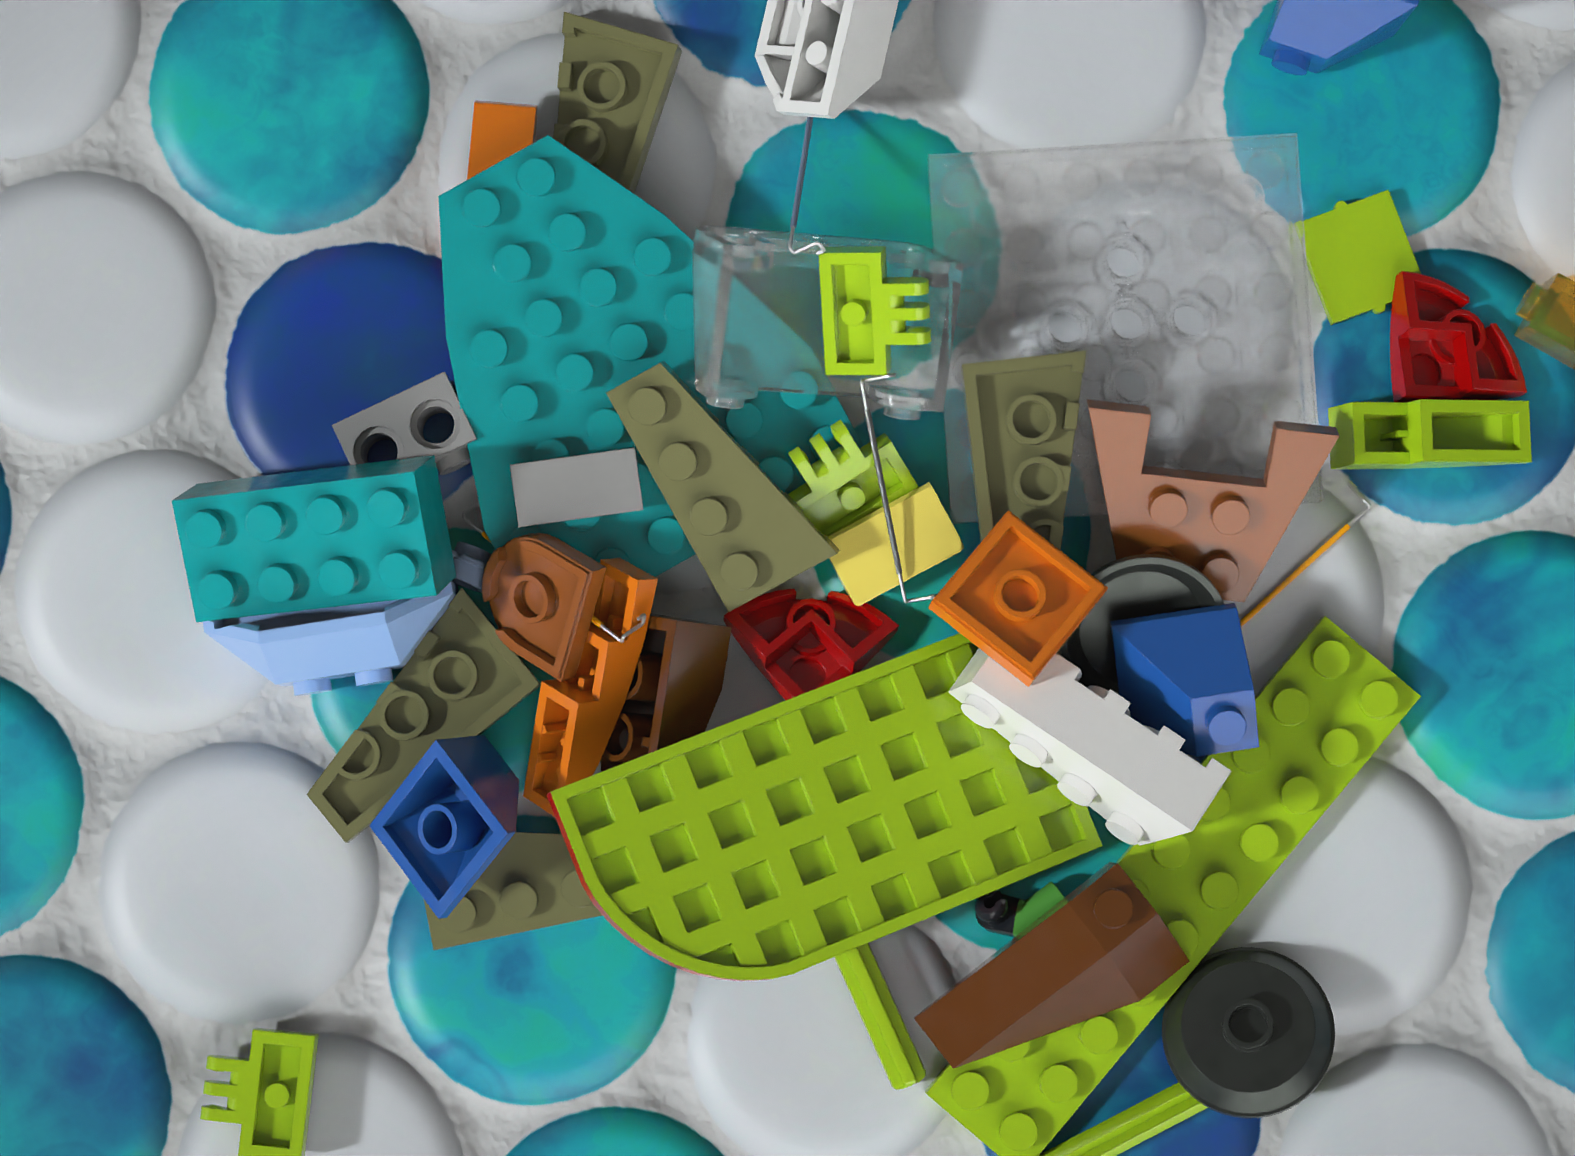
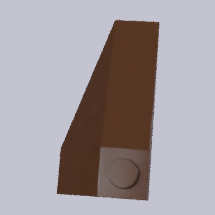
[600,613,732,772]
[914,862,1189,1069]

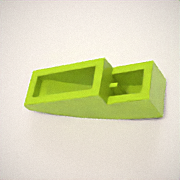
[1328,399,1532,469]

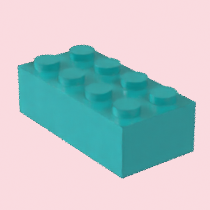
[172,455,456,622]

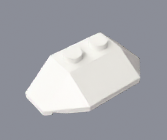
[755,0,899,119]

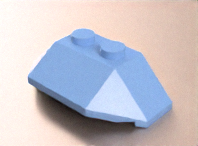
[203,581,459,696]

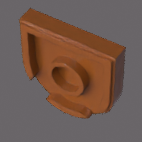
[482,533,607,682]

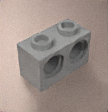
[332,372,477,475]

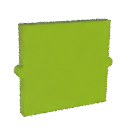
[1292,189,1421,326]

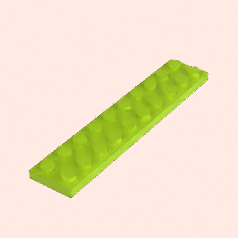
[925,616,1421,1156]

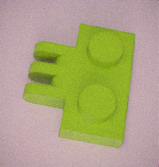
[819,246,931,375]
[788,419,919,537]
[200,1028,319,1156]

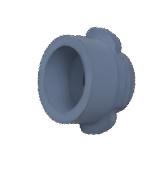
[452,542,491,593]

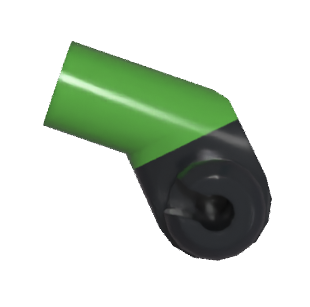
[975,881,1064,937]

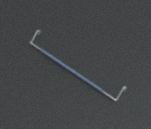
[788,117,826,255]

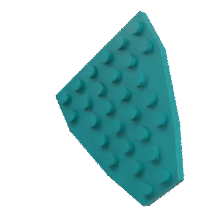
[438,135,864,577]

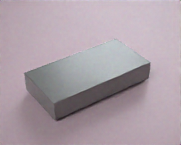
[510,447,643,527]

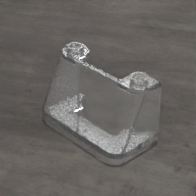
[692,225,964,420]

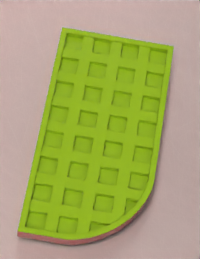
[546,633,1103,981]

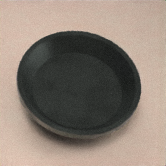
[1060,554,1224,694]
[1162,947,1335,1118]

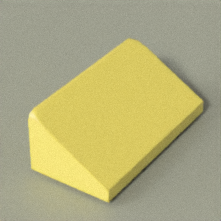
[828,482,964,606]

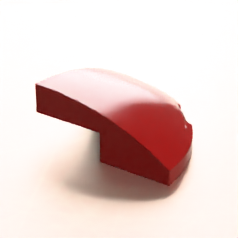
[1390,271,1527,403]
[723,588,899,700]

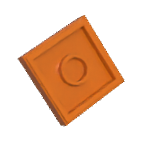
[929,510,1108,687]

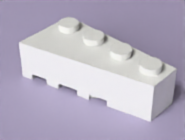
[948,648,1232,846]

